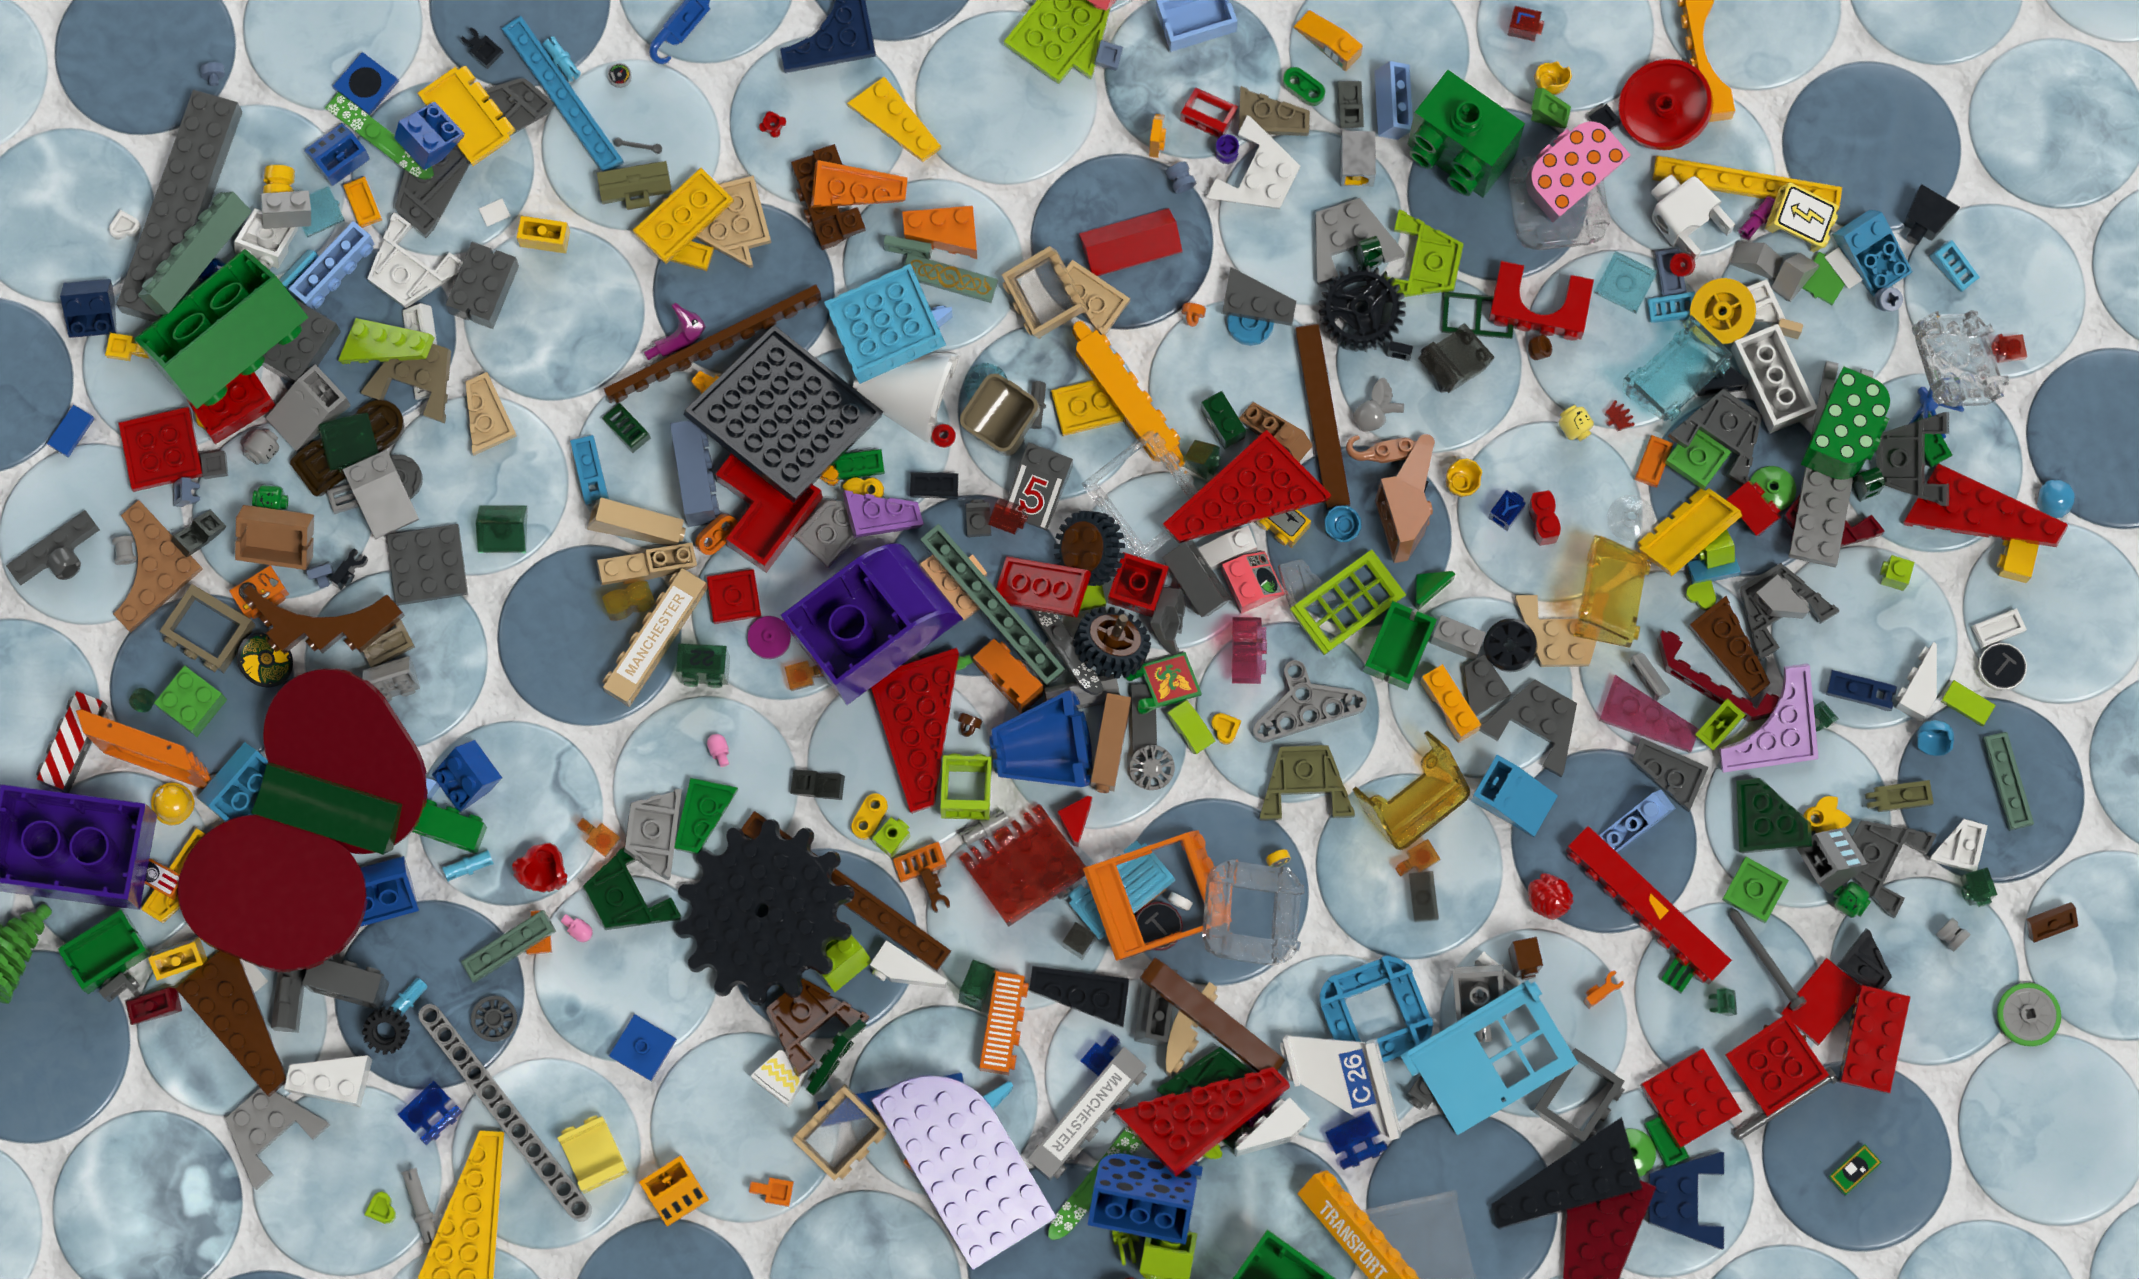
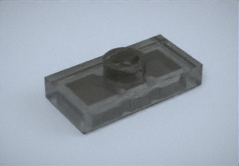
[1408,871,1439,923]

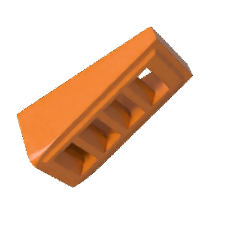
[893,841,947,882]

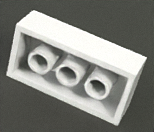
[1731,324,1817,433]

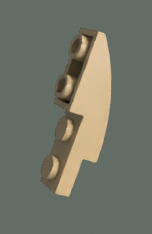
[596,543,697,585]
[1166,982,1218,1077]

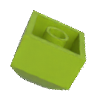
[1140,1231,1198,1279]

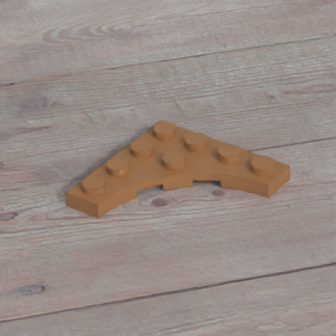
[113,500,203,633]

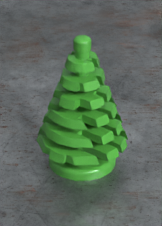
[0,904,52,1004]

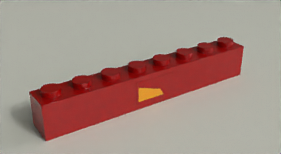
[1566,826,1732,985]

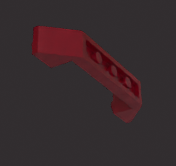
[1657,630,1780,722]

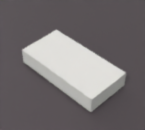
[1972,608,2027,649]

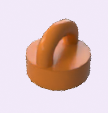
[1181,303,1206,327]

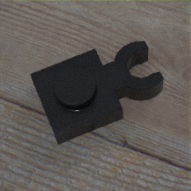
[461,28,504,69]

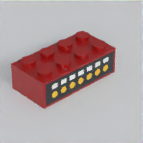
[1838,985,1911,1093]

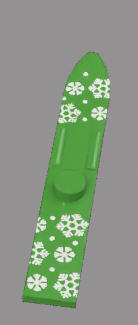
[325,92,434,180]
[1048,1127,1142,1240]

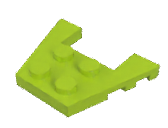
[1386,209,1464,297]

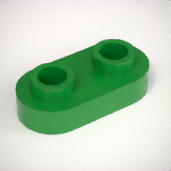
[1283,67,1325,106]

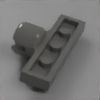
[6,510,100,586]

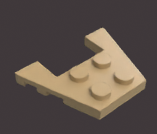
[1515,594,1610,667]

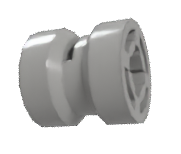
[1936,918,1971,952]

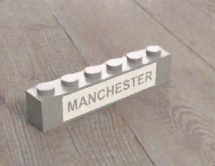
[1028,1047,1147,1181]

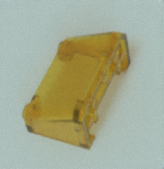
[1573,535,1651,648]

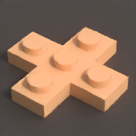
[920,555,987,621]

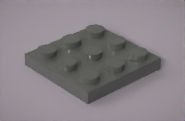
[387,524,468,606]

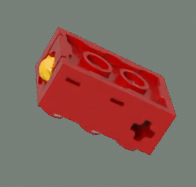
[186,372,276,444]

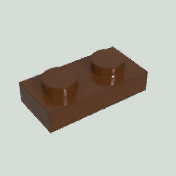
[2027,902,2079,943]

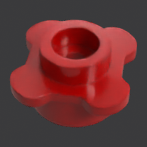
[759,111,787,138]

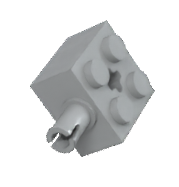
[1453,964,1507,1042]

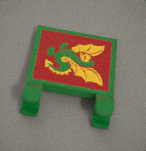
[1126,652,1202,714]

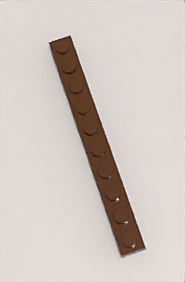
[604,284,822,403]
[741,811,951,971]

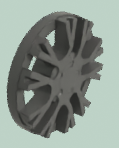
[471,996,518,1042]

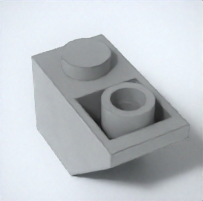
[1753,574,1810,619]

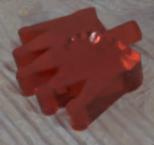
[1605,400,1635,431]

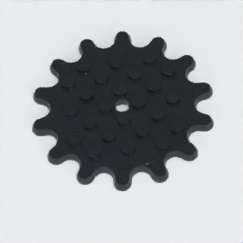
[675,819,854,1006]

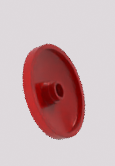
[1619,59,1713,150]

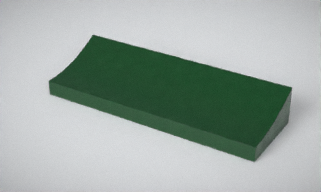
[251,763,402,855]

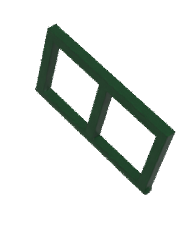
[1442,292,1513,339]

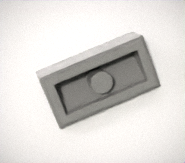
[1629,653,1670,701]

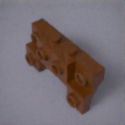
[791,144,866,250]

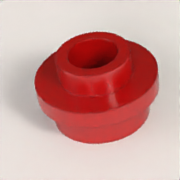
[932,424,956,448]

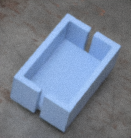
[1156,0,1238,52]

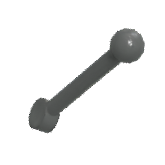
[614,138,662,154]

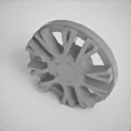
[1129,745,1175,790]

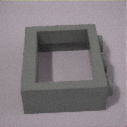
[1532,1048,1625,1144]

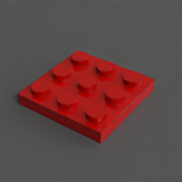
[119,407,203,492]
[1725,1014,1829,1117]
[1640,1048,1742,1149]

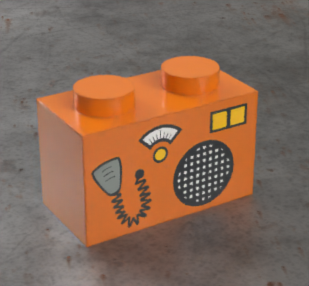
[229,565,289,619]

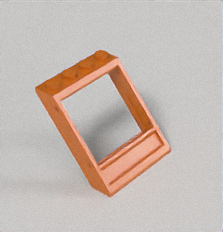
[76,709,211,789]
[1083,830,1232,961]

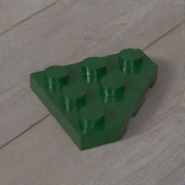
[1736,778,1812,853]

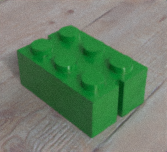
[1363,601,1437,691]
[58,910,151,994]

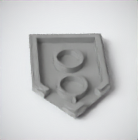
[794,500,856,568]

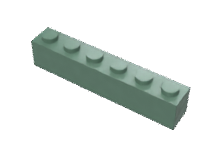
[138,191,252,315]

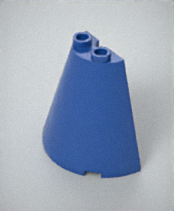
[989,690,1093,787]

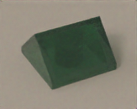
[476,506,528,553]

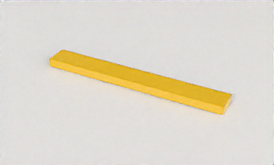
[1652,156,1842,212]

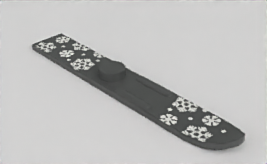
[1029,609,1103,695]

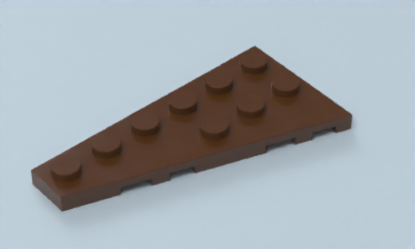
[176,951,287,1097]

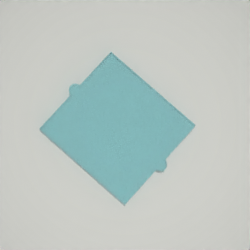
[303,186,345,238]

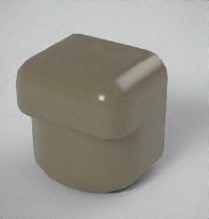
[960,374,1040,456]

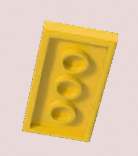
[633,168,734,264]

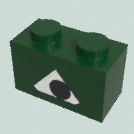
[1201,391,1246,449]

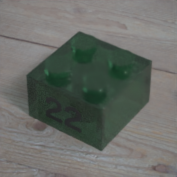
[676,643,730,688]

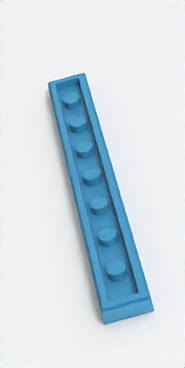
[501,16,624,172]

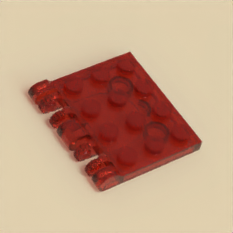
[959,804,1086,927]

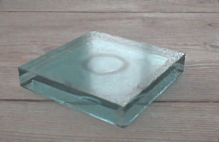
[1594,251,1658,314]

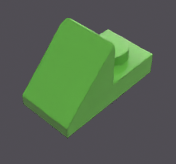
[1531,88,1571,128]

